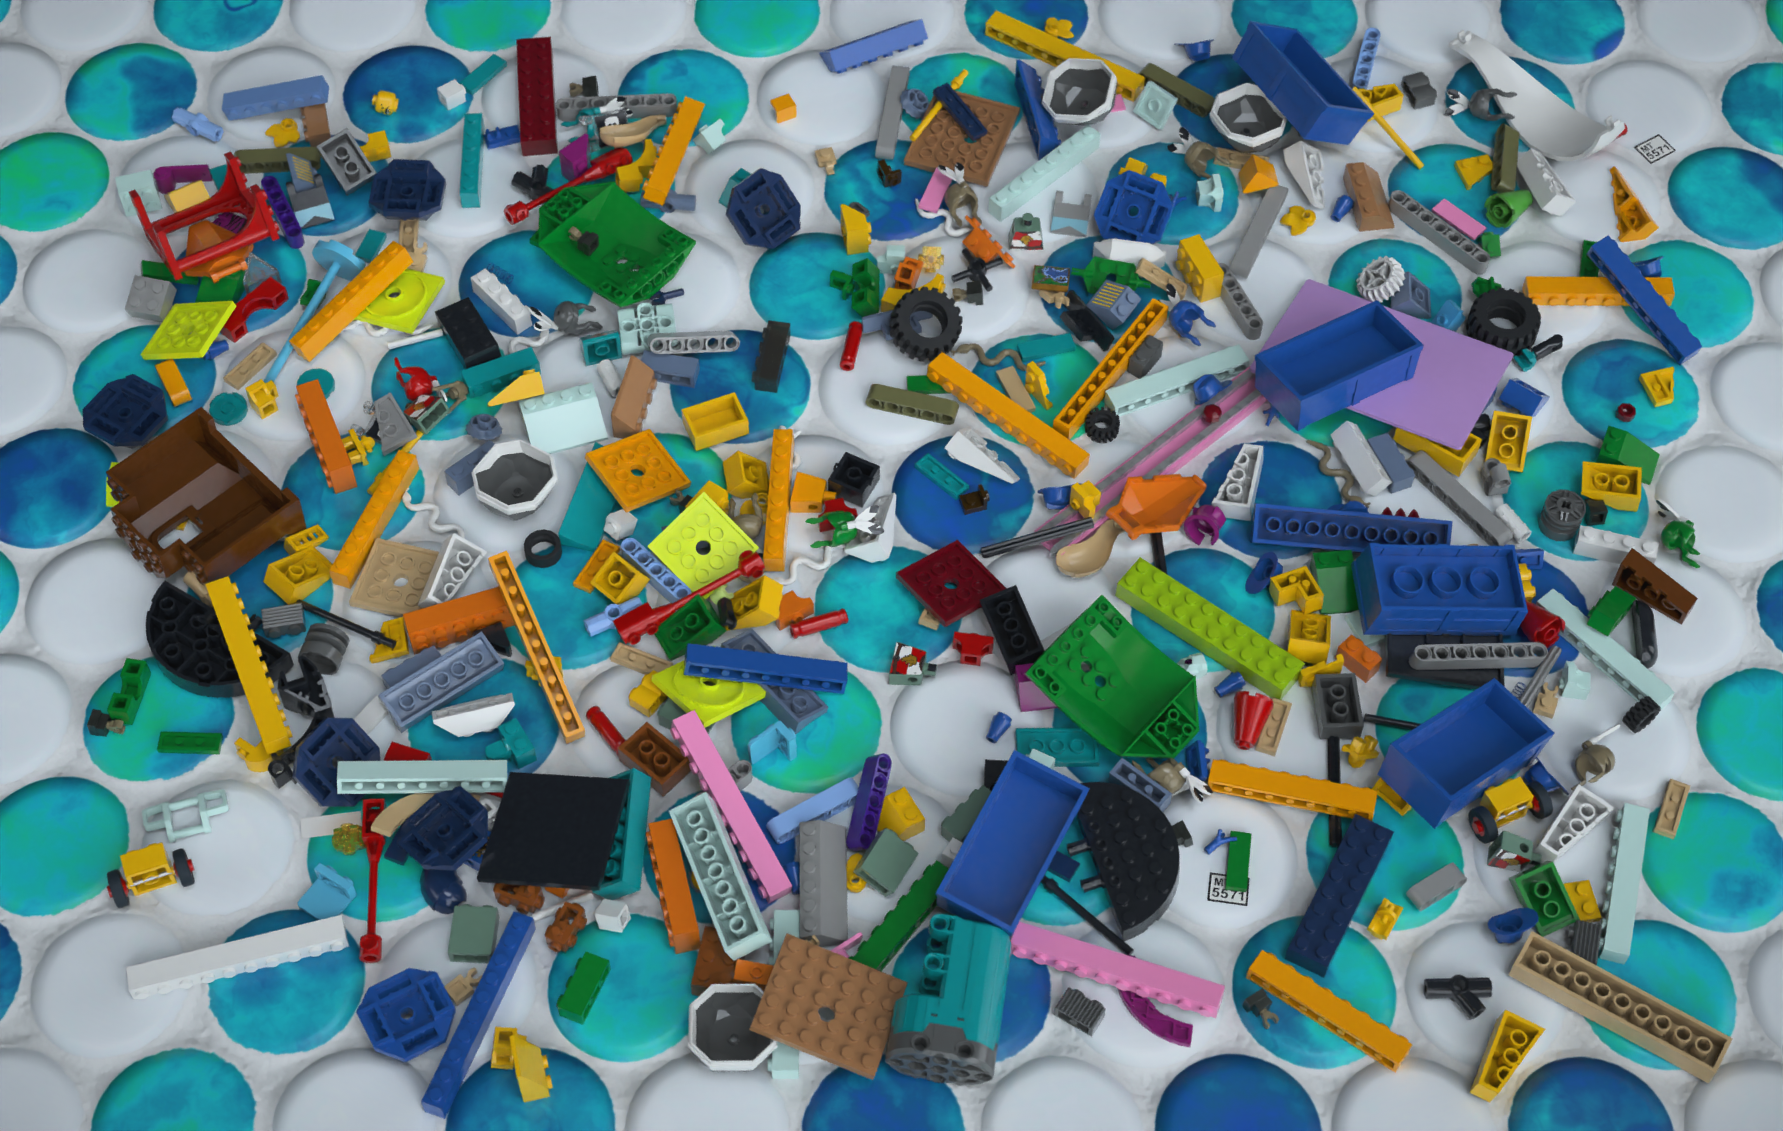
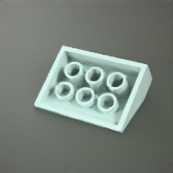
[519,383,608,454]

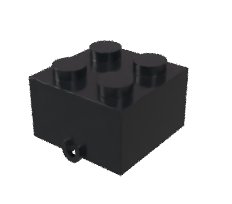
[828,452,880,507]

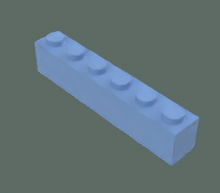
[222,75,329,121]

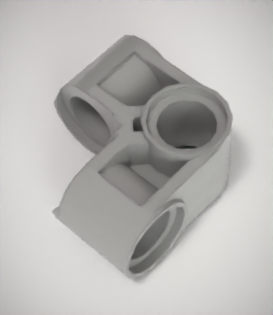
[1480,458,1511,496]

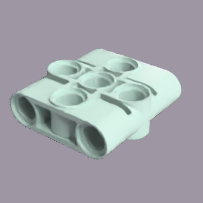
[617,302,678,355]

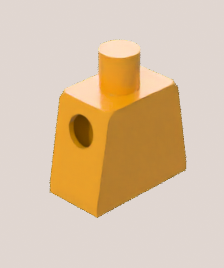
[790,472,837,513]

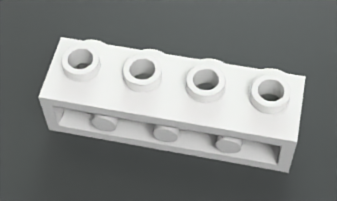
[471,268,532,335]
[1330,421,1392,496]
[1573,525,1659,564]

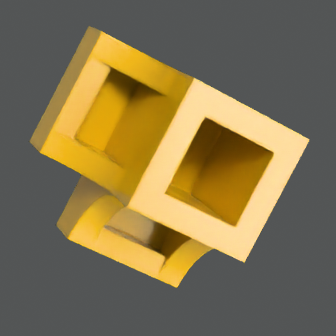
[245,379,279,419]
[1070,480,1101,519]
[491,1027,527,1069]

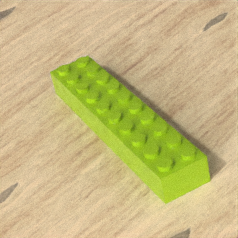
[1115,557,1305,700]

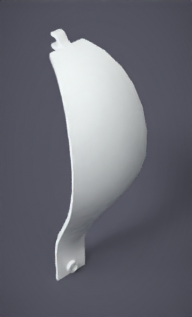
[1448,30,1625,161]

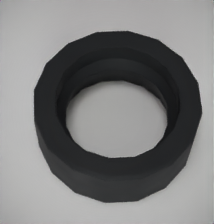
[524,529,562,568]

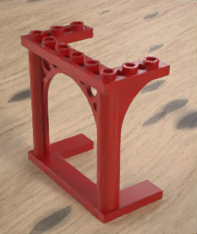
[128,151,280,280]

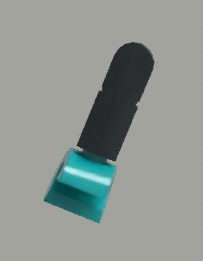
[1513,334,1563,372]

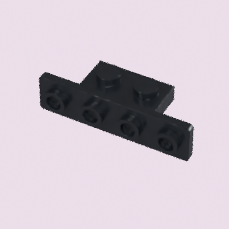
[1060,290,1114,351]

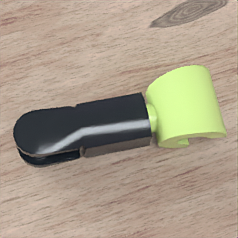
[710,583,737,630]

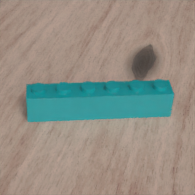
[460,113,485,208]

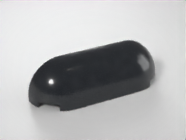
[1632,600,1658,669]

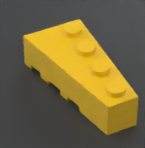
[1358,84,1404,122]
[1469,1009,1546,1102]

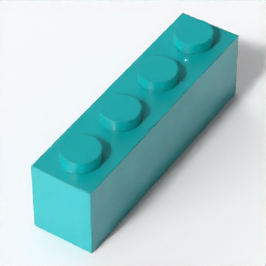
[461,347,541,399]

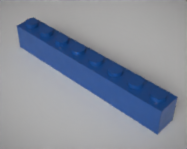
[1587,235,1702,365]
[684,643,848,694]

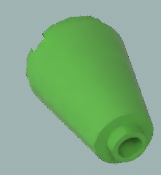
[1484,189,1533,228]

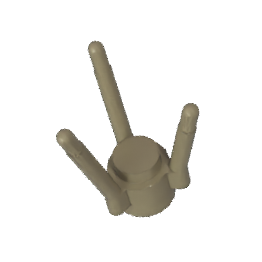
[432,380,468,414]

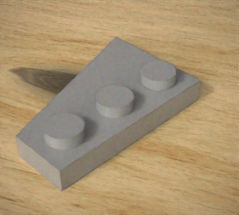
[374,392,417,456]

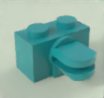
[485,718,537,769]

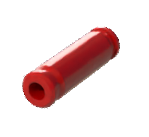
[839,321,862,371]
[789,608,848,639]
[586,706,626,757]

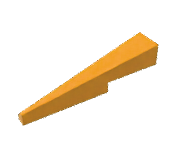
[1610,166,1659,242]

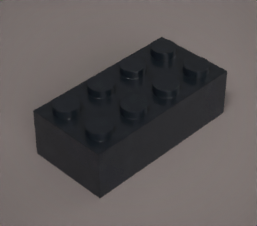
[435,297,501,369]
[979,585,1045,675]

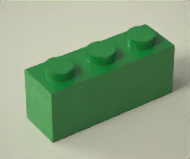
[1587,586,1636,636]
[556,952,611,1025]

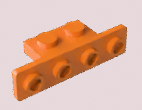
[962,215,1016,269]

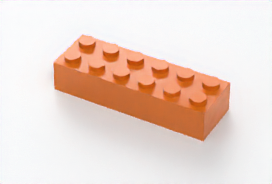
[295,379,358,494]
[403,587,515,654]
[646,818,700,954]

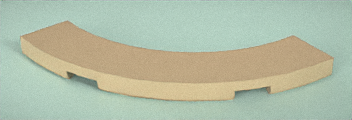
[371,793,480,837]

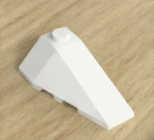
[1283,141,1325,209]
[944,427,1020,484]
[844,492,896,563]

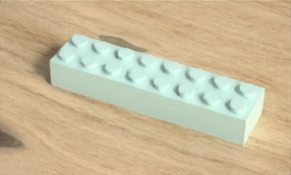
[669,792,772,961]

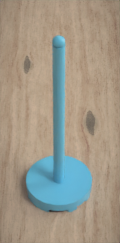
[264,240,366,383]

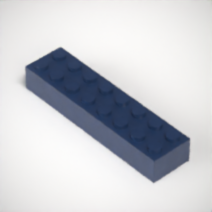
[1285,814,1394,978]

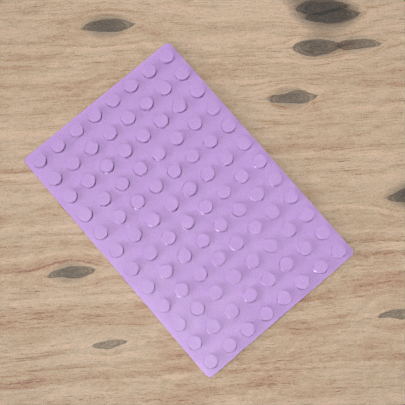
[1250,279,1514,450]

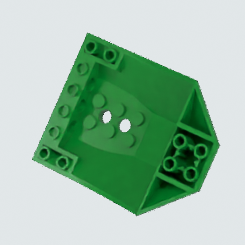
[538,181,696,307]
[1025,595,1199,759]

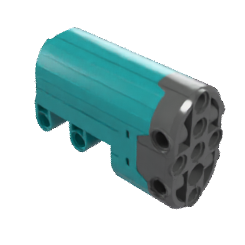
[885,914,1012,1085]

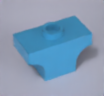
[1431,299,1466,332]

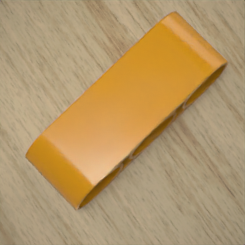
[155,359,192,407]

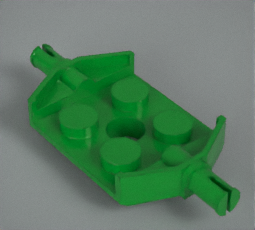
[1071,256,1151,294]

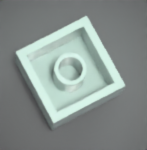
[115,170,162,217]

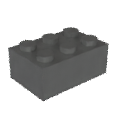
[316,128,377,196]
[1312,673,1364,739]

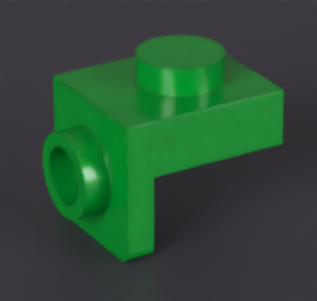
[1477,232,1501,257]
[830,270,855,300]
[300,279,326,309]

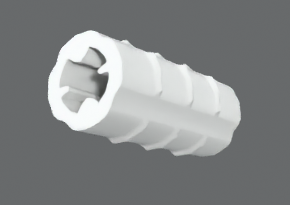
[597,359,622,398]
[1494,504,1532,543]

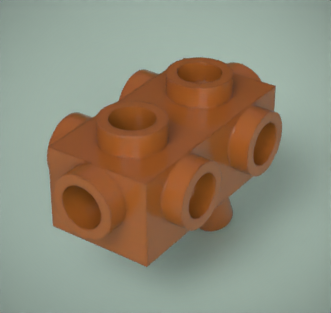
[493,883,545,914]
[545,901,587,953]

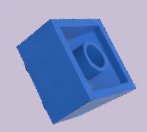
[1499,378,1550,417]

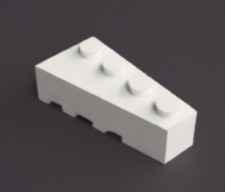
[1517,148,1576,216]
[1212,444,1264,521]
[418,533,487,608]
[1533,784,1614,863]

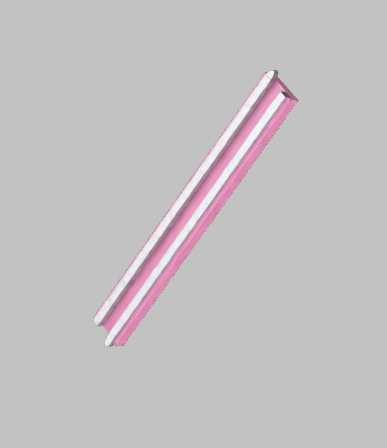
[1035,366,1268,557]

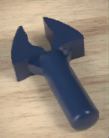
[650,288,684,306]

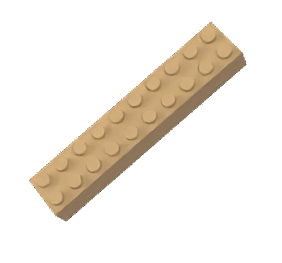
[1509,931,1733,1083]

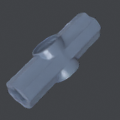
[641,189,696,213]

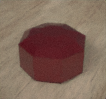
[1616,403,1636,422]
[1202,404,1222,423]

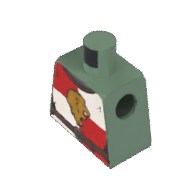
[1008,213,1043,250]
[404,395,450,435]
[889,642,937,685]
[1487,830,1542,872]

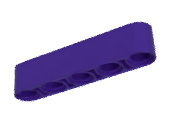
[261,176,305,249]
[846,753,892,851]

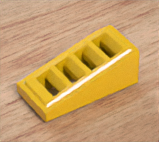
[284,524,329,555]

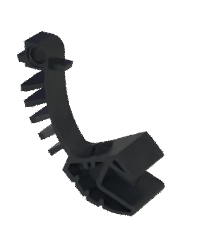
[268,656,335,789]

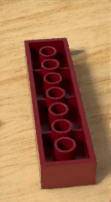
[516,37,558,156]

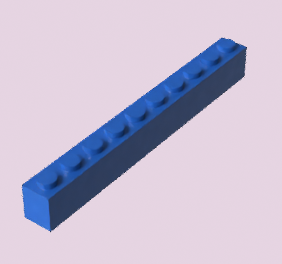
[421,911,536,1119]

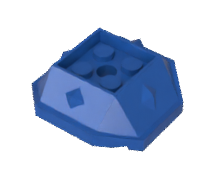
[1094,170,1174,245]
[356,968,456,1062]

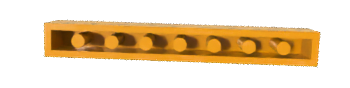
[642,96,705,206]
[289,241,413,362]
[1522,276,1675,306]
[763,429,795,571]
[329,450,419,589]
[1208,759,1378,821]
[1246,950,1412,1073]

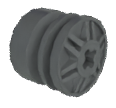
[1538,490,1586,541]
[298,623,350,675]

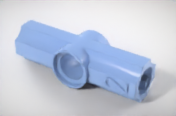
[172,108,224,141]
[583,597,643,637]

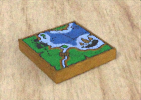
[1032,265,1070,292]

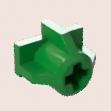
[1471,277,1502,298]

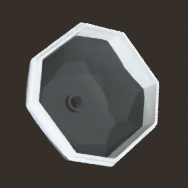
[1042,58,1117,125]
[1210,83,1287,153]
[472,439,558,521]
[688,984,777,1072]

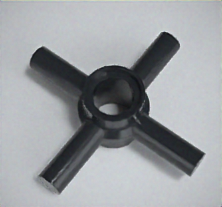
[951,248,1003,292]

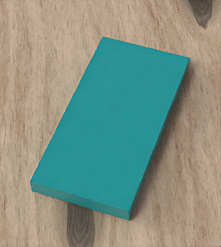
[1015,727,1100,767]

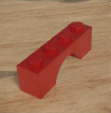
[220,276,289,343]

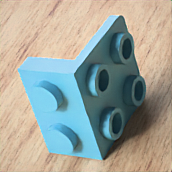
[748,720,797,764]
[298,863,357,920]

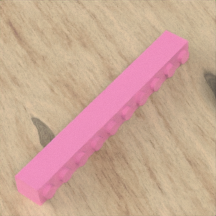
[670,710,792,904]
[1011,922,1225,1018]

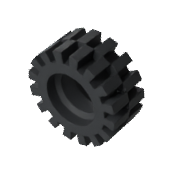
[1085,407,1120,443]
[1622,696,1661,733]

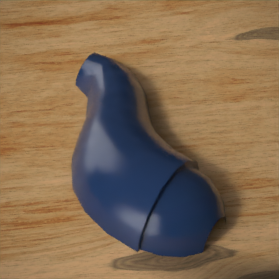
[420,869,467,914]

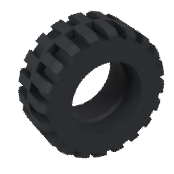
[889,287,963,362]
[1466,288,1541,357]

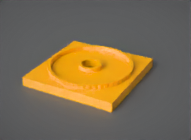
[585,429,691,513]

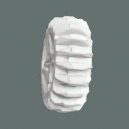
[1356,256,1405,303]

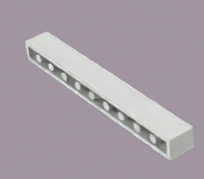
[126,915,349,999]

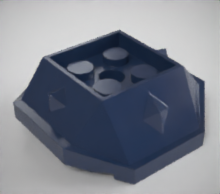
[368,159,446,221]
[725,168,801,249]
[83,374,168,449]
[292,718,380,807]
[397,786,488,871]

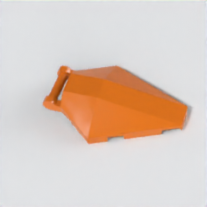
[185,220,254,283]
[1106,474,1207,540]

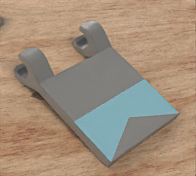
[1050,191,1092,237]

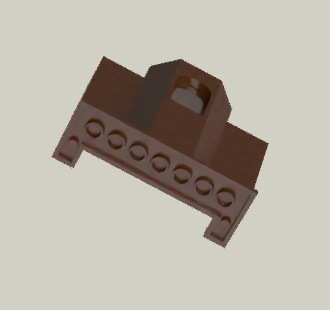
[106,407,307,585]

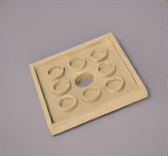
[349,538,439,617]

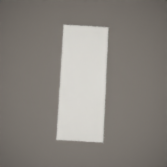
[300,811,362,839]

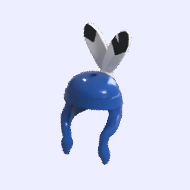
[1158,283,1216,346]

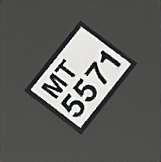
[1634,134,1676,164]
[1207,872,1250,906]

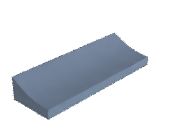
[721,628,828,734]
[378,631,504,733]

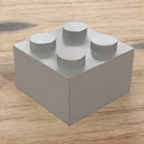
[125,275,177,323]

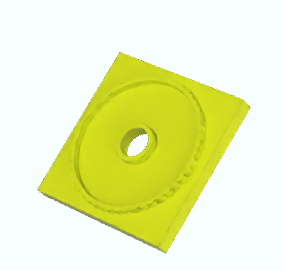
[354,268,445,334]
[140,301,236,360]
[647,492,759,599]
[651,646,766,728]

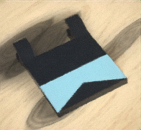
[286,174,335,229]

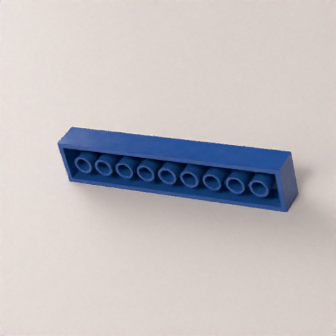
[1250,503,1453,553]

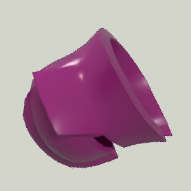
[1184,505,1226,545]

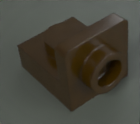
[877,159,902,188]
[959,484,990,515]

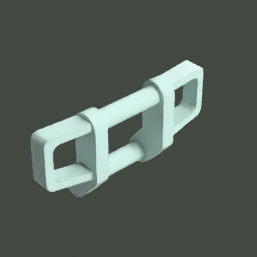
[142,789,229,843]

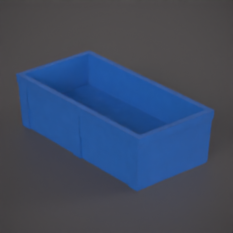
[1232,21,1375,145]
[1255,300,1424,431]
[1351,543,1528,636]
[1377,678,1555,829]
[936,750,1090,940]

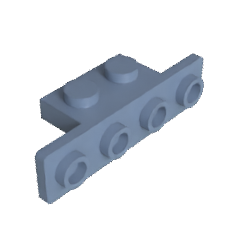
[862,310,933,341]

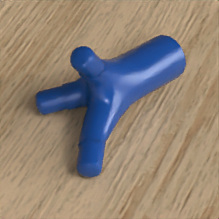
[1169,191,1187,210]
[1263,405,1280,426]
[1204,829,1237,855]

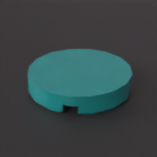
[297,368,335,399]
[209,392,248,426]

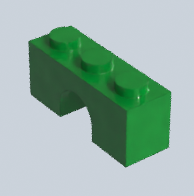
[852,258,880,317]
[107,658,151,725]

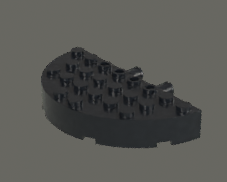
[146,581,294,698]
[1066,782,1180,941]

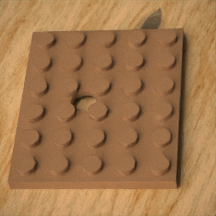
[904,86,1020,187]
[749,934,908,1080]

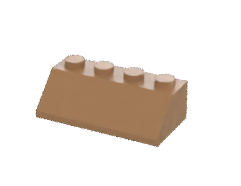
[1343,162,1395,232]
[611,355,657,439]

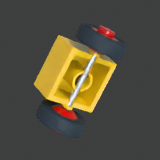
[1468,777,1553,844]
[107,842,195,908]

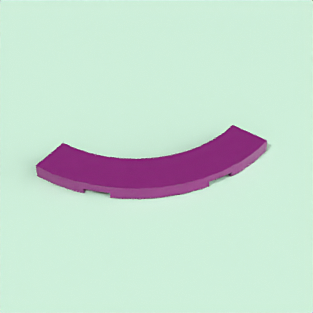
[1117,954,1193,1048]

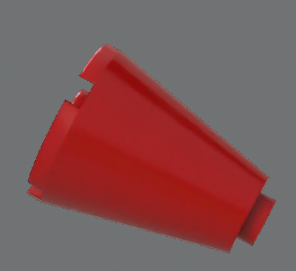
[1520,600,1565,648]
[1234,691,1274,750]

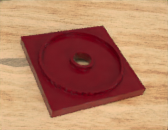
[896,540,1007,627]

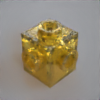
[918,246,944,272]
[332,823,366,855]

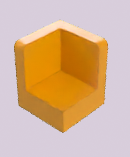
[770,93,797,123]

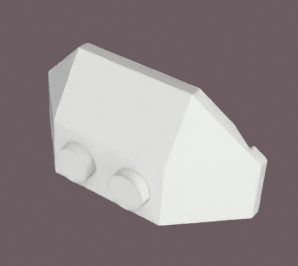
[1093,238,1166,277]
[432,693,515,737]

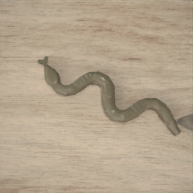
[950,343,1046,371]
[1306,440,1371,508]

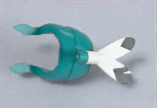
[561,96,633,143]

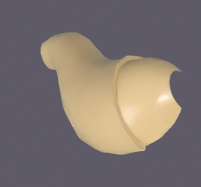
[600,115,666,148]
[1056,519,1125,578]

